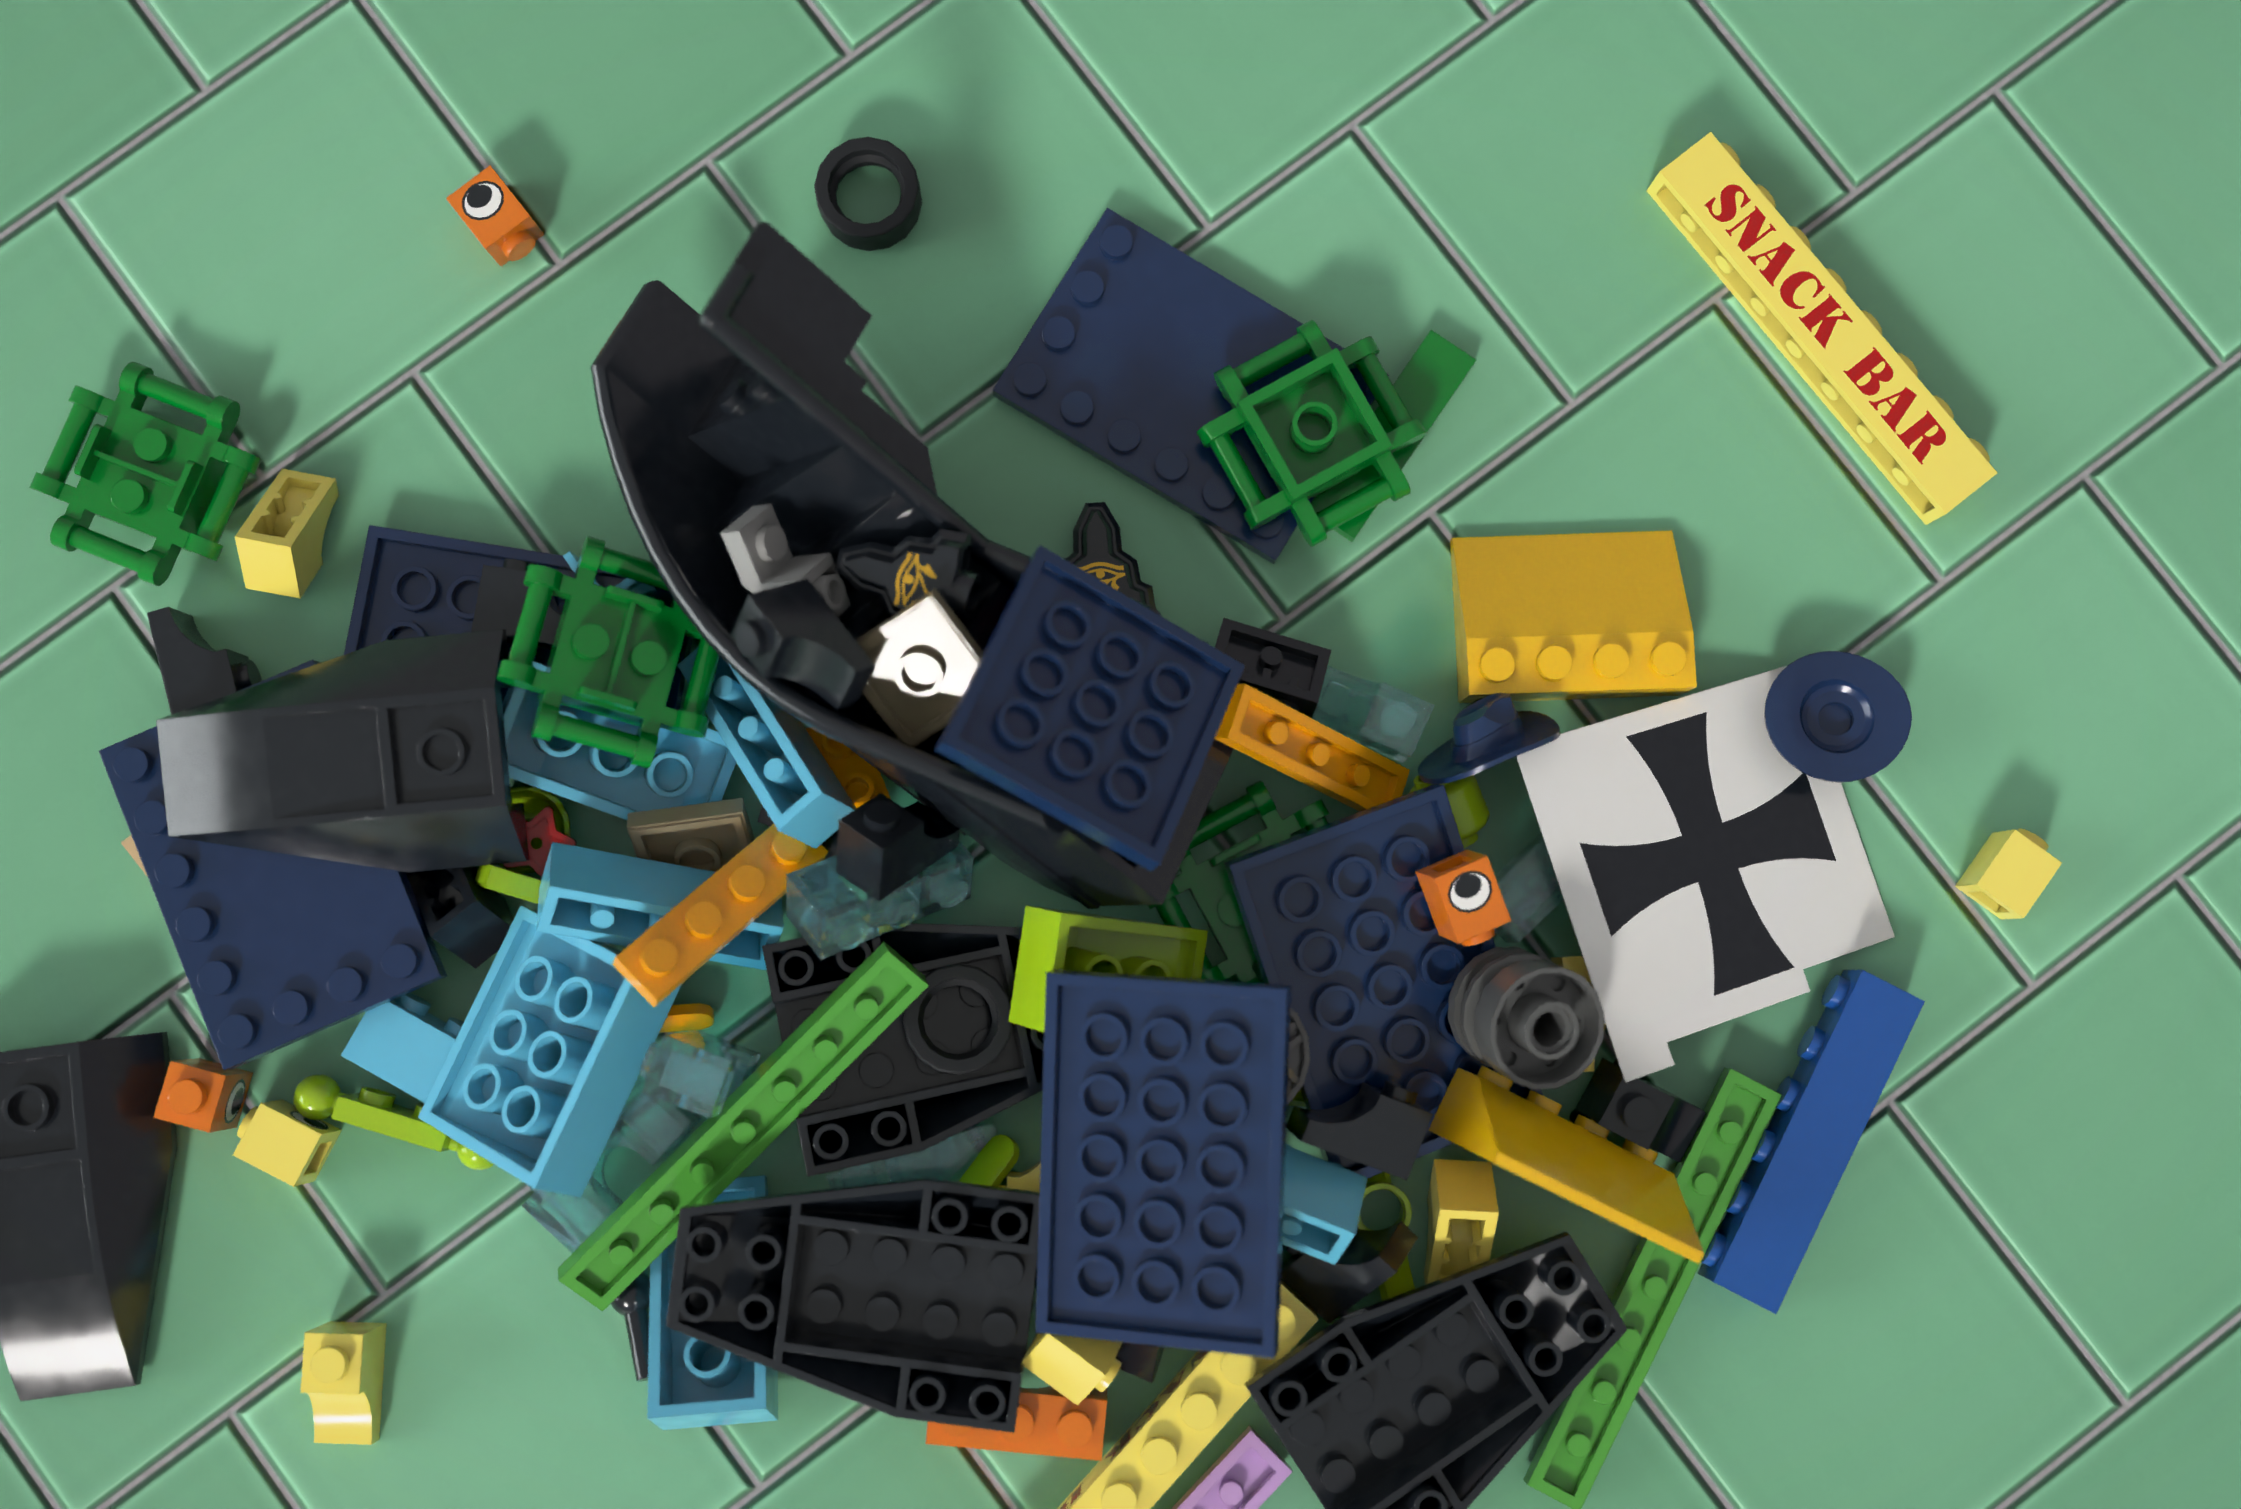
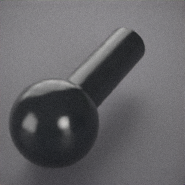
[611,1272,650,1382]

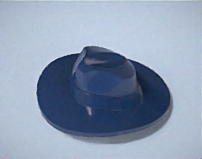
[1764,651,1912,783]
[1418,693,1560,784]

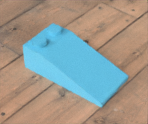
[502,661,736,820]
[647,1175,778,1430]

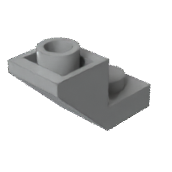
[721,504,851,617]

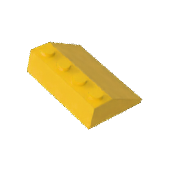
[1450,530,1697,703]
[1428,1066,1704,1264]

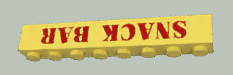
[1647,132,1997,525]
[1057,1279,1319,1509]

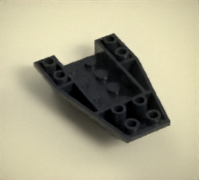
[156,629,529,872]
[762,922,1044,1177]
[0,1032,177,1401]
[666,1178,1040,1433]
[1244,1231,1628,1509]

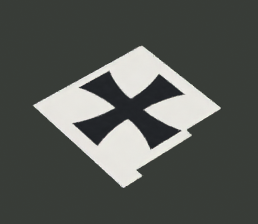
[1516,665,1895,1083]

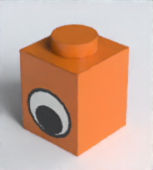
[446,165,544,267]
[1415,849,1511,946]
[153,1058,253,1133]

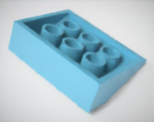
[418,905,682,1198]

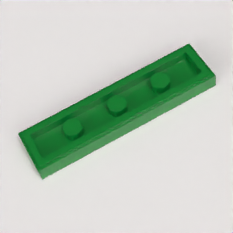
[1311,330,1476,542]

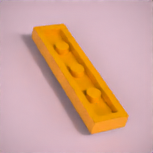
[1214,684,1410,812]
[612,824,828,1007]

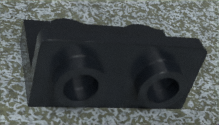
[1215,618,1331,718]

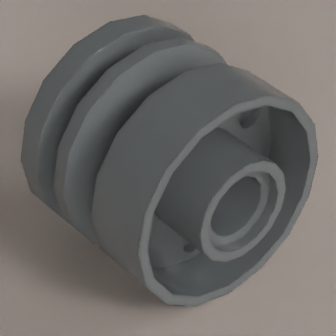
[1448,947,1604,1090]

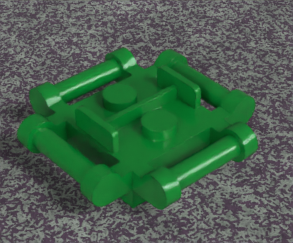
[1196,320,1427,547]
[29,361,262,586]
[497,536,720,768]
[1148,780,1330,984]

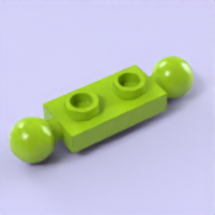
[293,1074,495,1170]

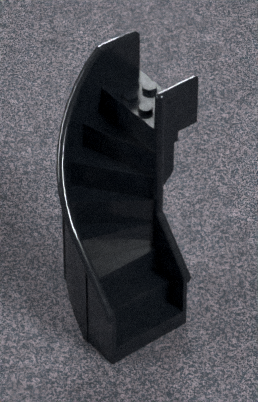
[590,222,1234,909]

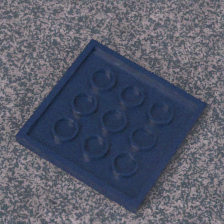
[935,545,1245,871]

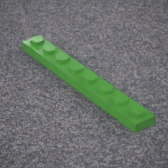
[558,942,929,1312]
[1523,1067,1782,1509]

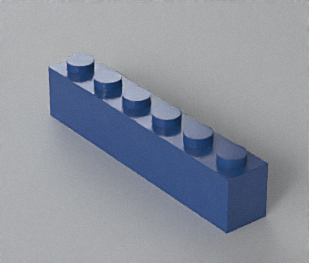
[1698,970,1925,1314]

